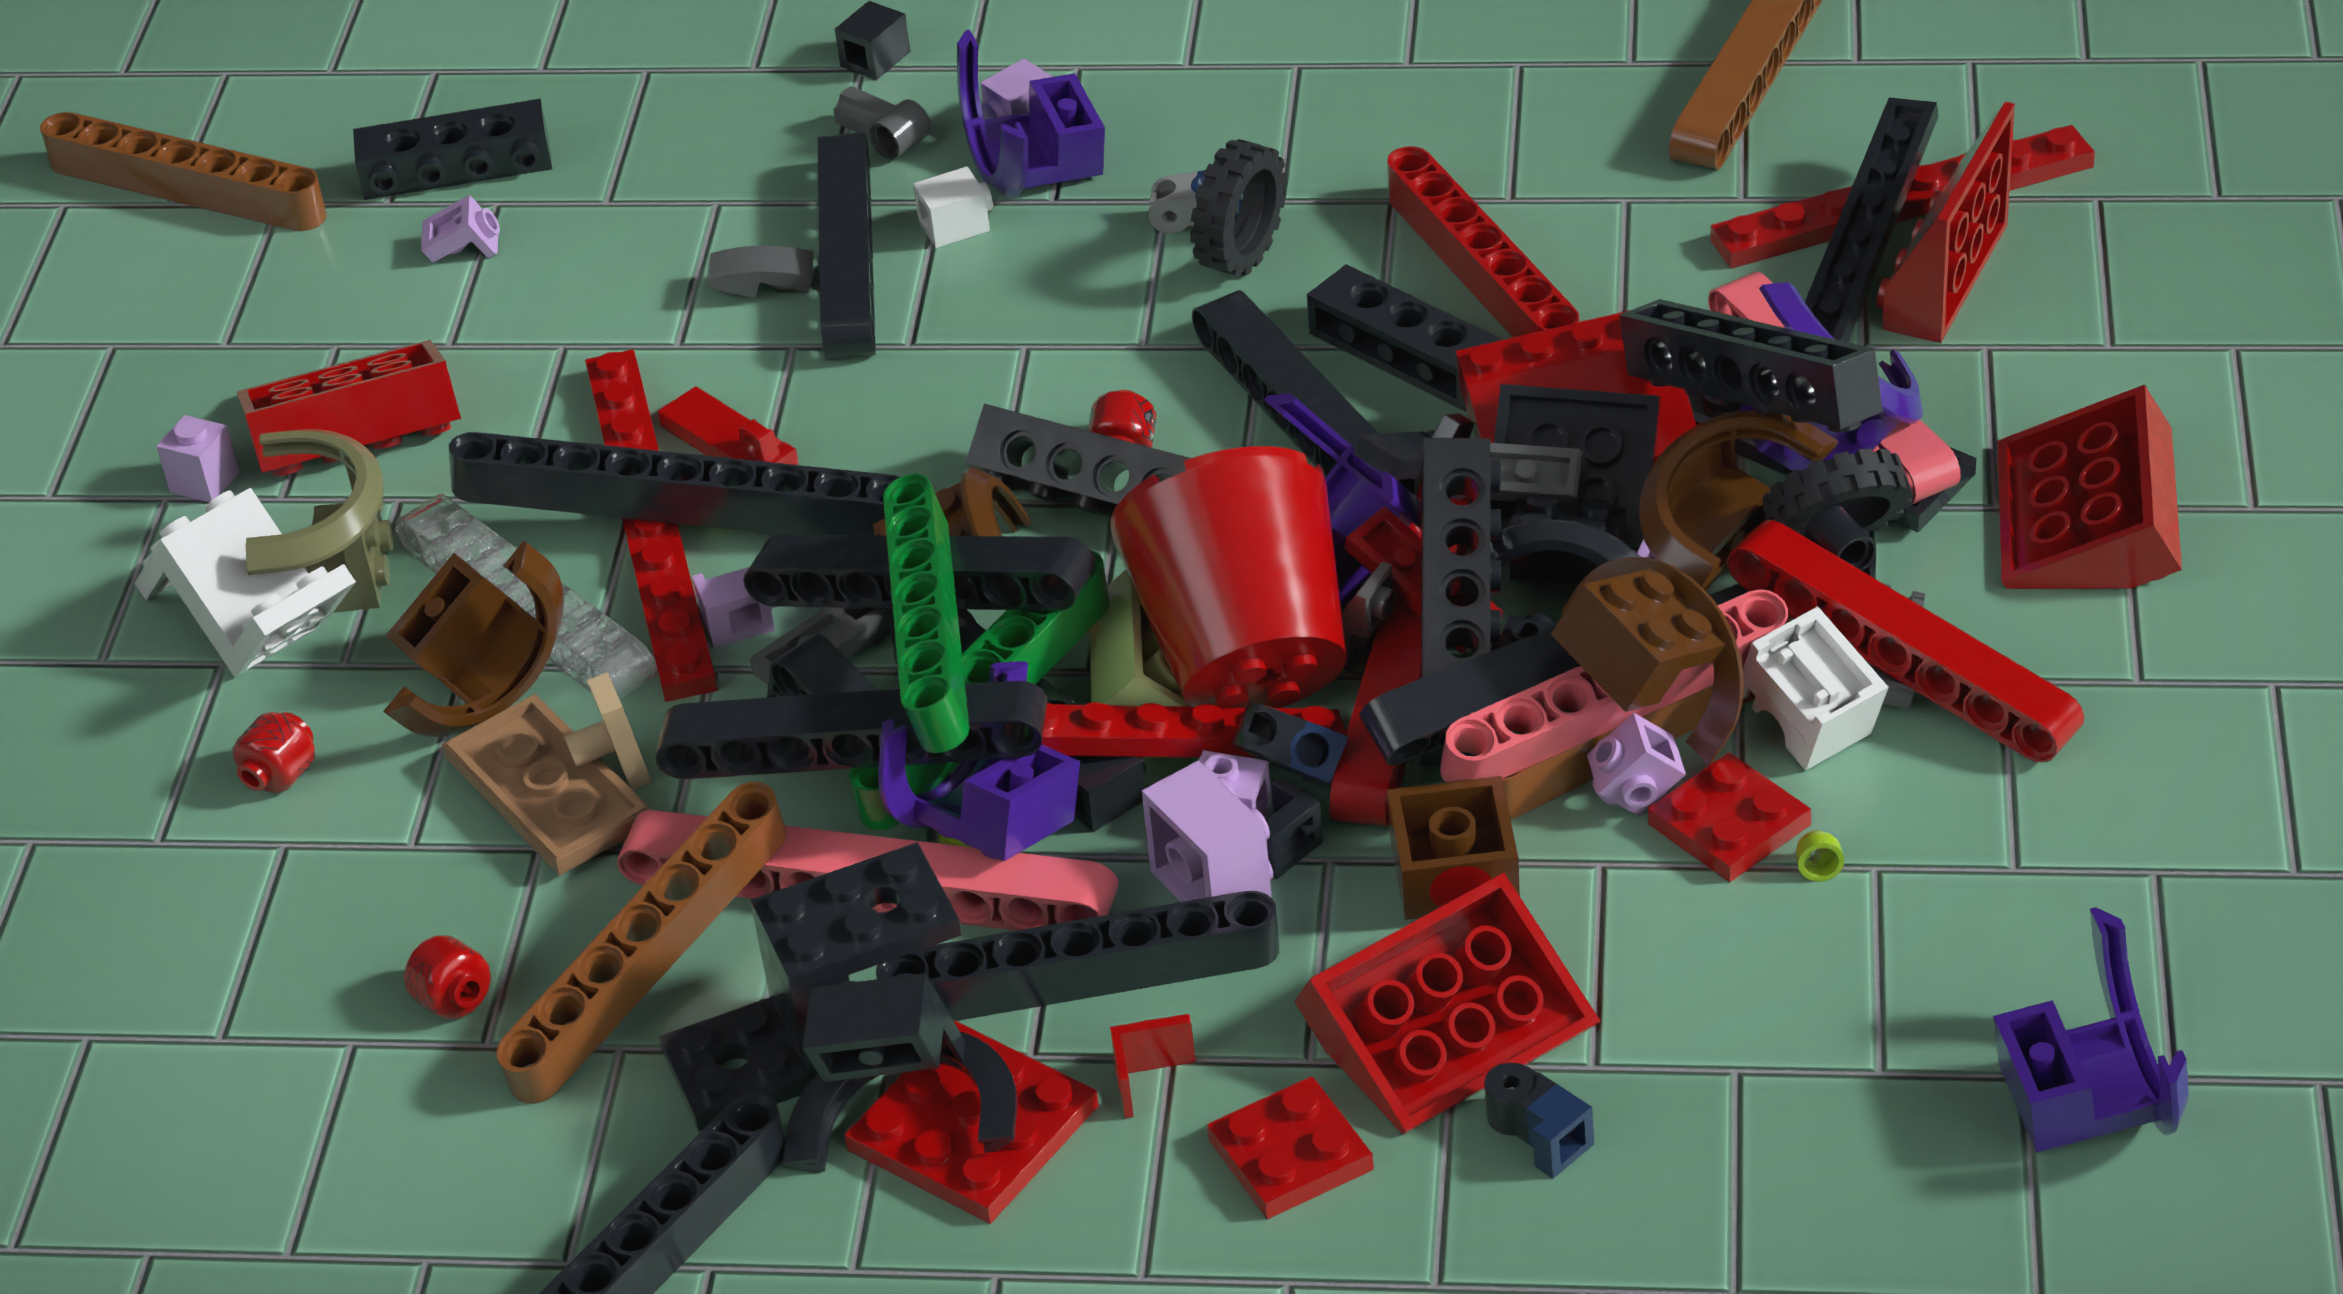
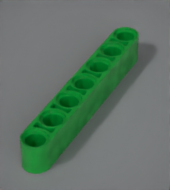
[883,473,969,753]
[849,550,1110,830]

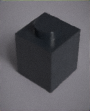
[835,1,911,80]

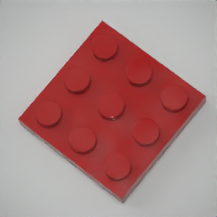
[844,1020,1099,1224]

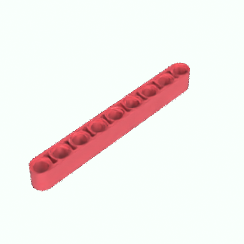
[617,810,1119,931]

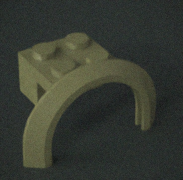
[245,429,394,613]

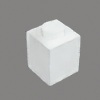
[913,166,993,248]

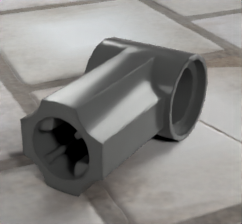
[833,86,931,160]

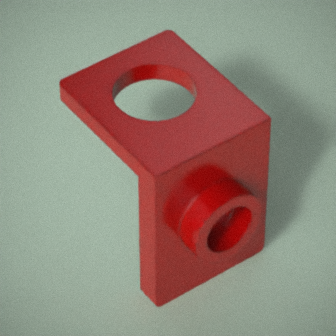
[1110,1014,1196,1118]

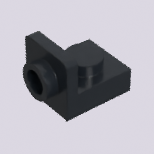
[1265,778,1324,879]

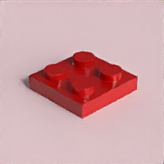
[1648,752,1811,883]
[1207,1076,1374,1220]

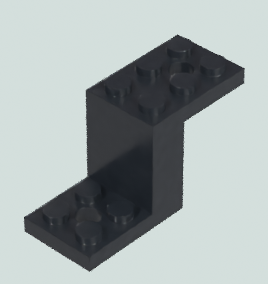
[659,842,962,1132]

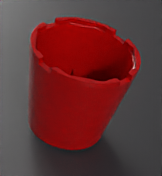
[1110,446,1346,708]

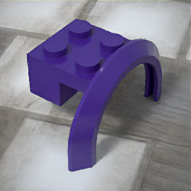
[957,30,1105,198]
[1738,282,1923,471]
[1264,393,1422,606]
[878,661,1080,861]
[1993,907,2189,1153]

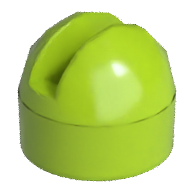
[1795,830,1844,882]

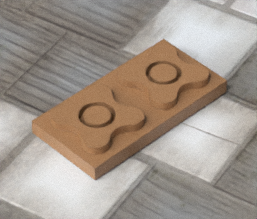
[442,694,652,876]

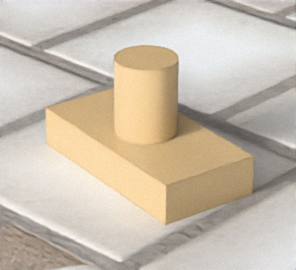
[564,672,652,790]

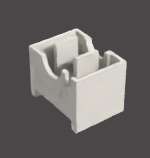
[1743,607,1888,771]

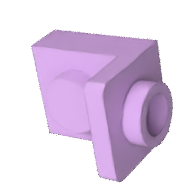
[421,195,500,263]

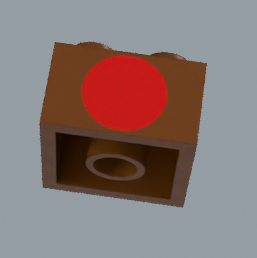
[1387,776,1520,920]

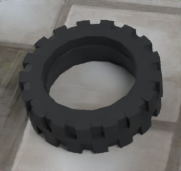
[1190,139,1287,277]
[1762,448,1913,536]

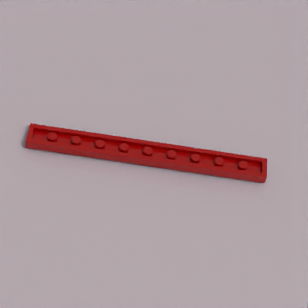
[585,349,718,702]

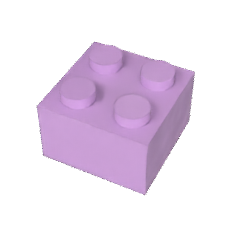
[1142,760,1273,902]

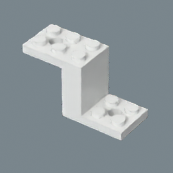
[134,488,356,678]

